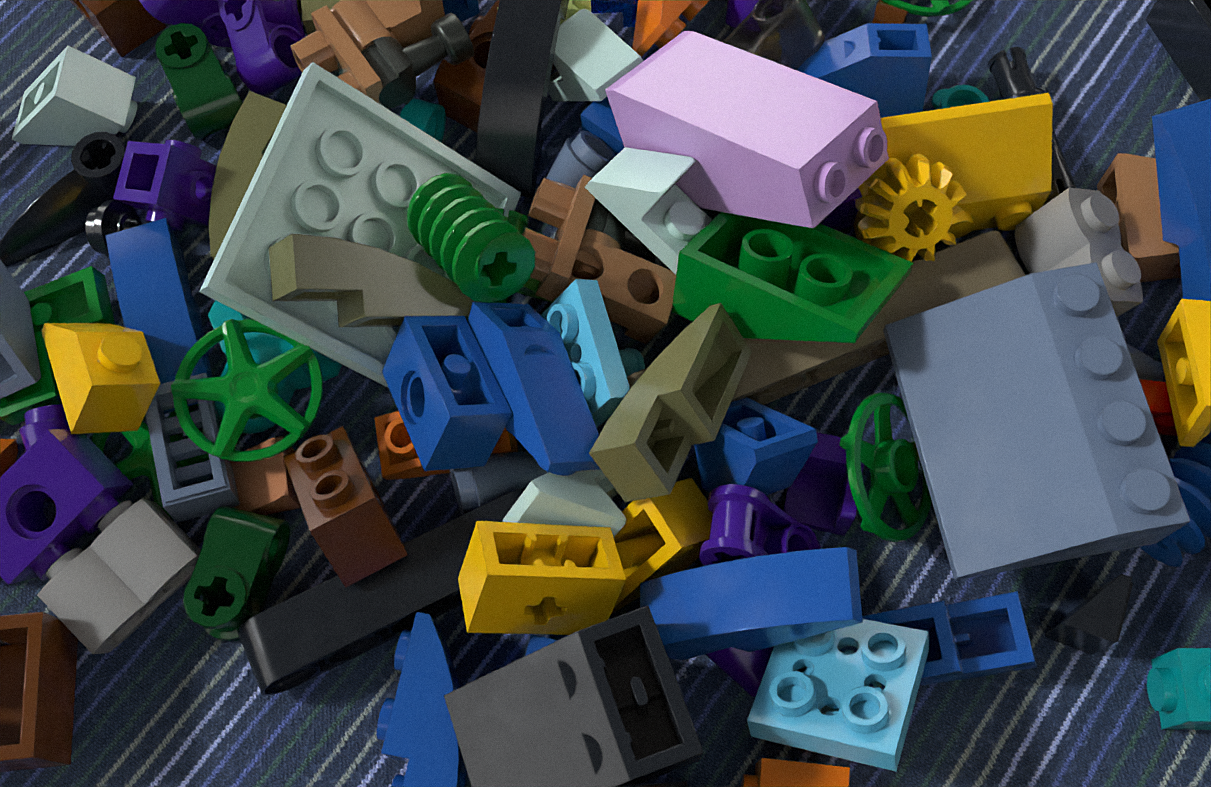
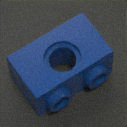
[382,316,512,471]

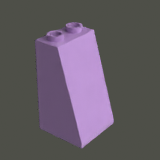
[605,31,889,228]

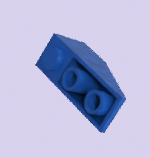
[776,23,932,118]
[468,302,601,476]

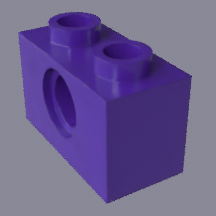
[0,429,133,585]

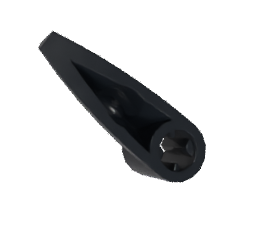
[0,132,126,267]

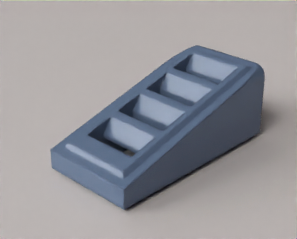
[146,373,240,522]

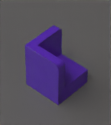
[783,432,864,536]

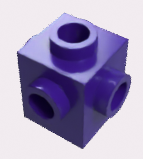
[113,139,217,231]

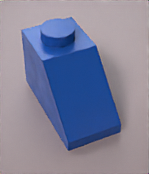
[695,397,818,496]

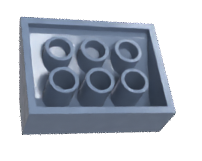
[883,262,1190,581]

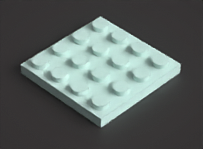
[199,62,521,388]

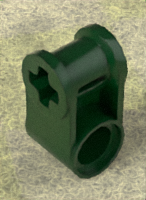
[155,23,243,141]
[183,505,290,642]

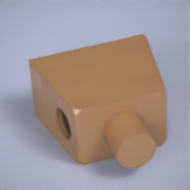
[1097,153,1181,282]

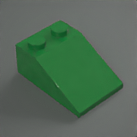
[671,212,914,343]

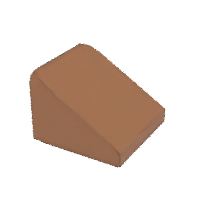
[231,436,301,515]

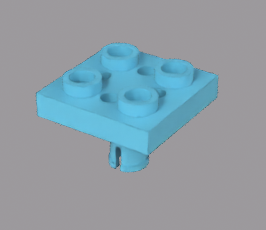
[541,279,645,428]
[747,619,929,772]

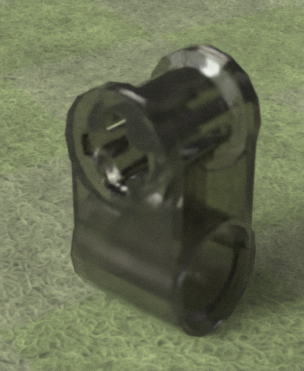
[721,0,825,70]

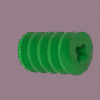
[407,173,535,303]

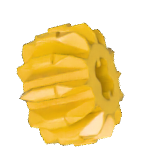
[854,154,968,262]

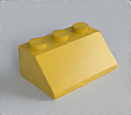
[853,93,1053,245]

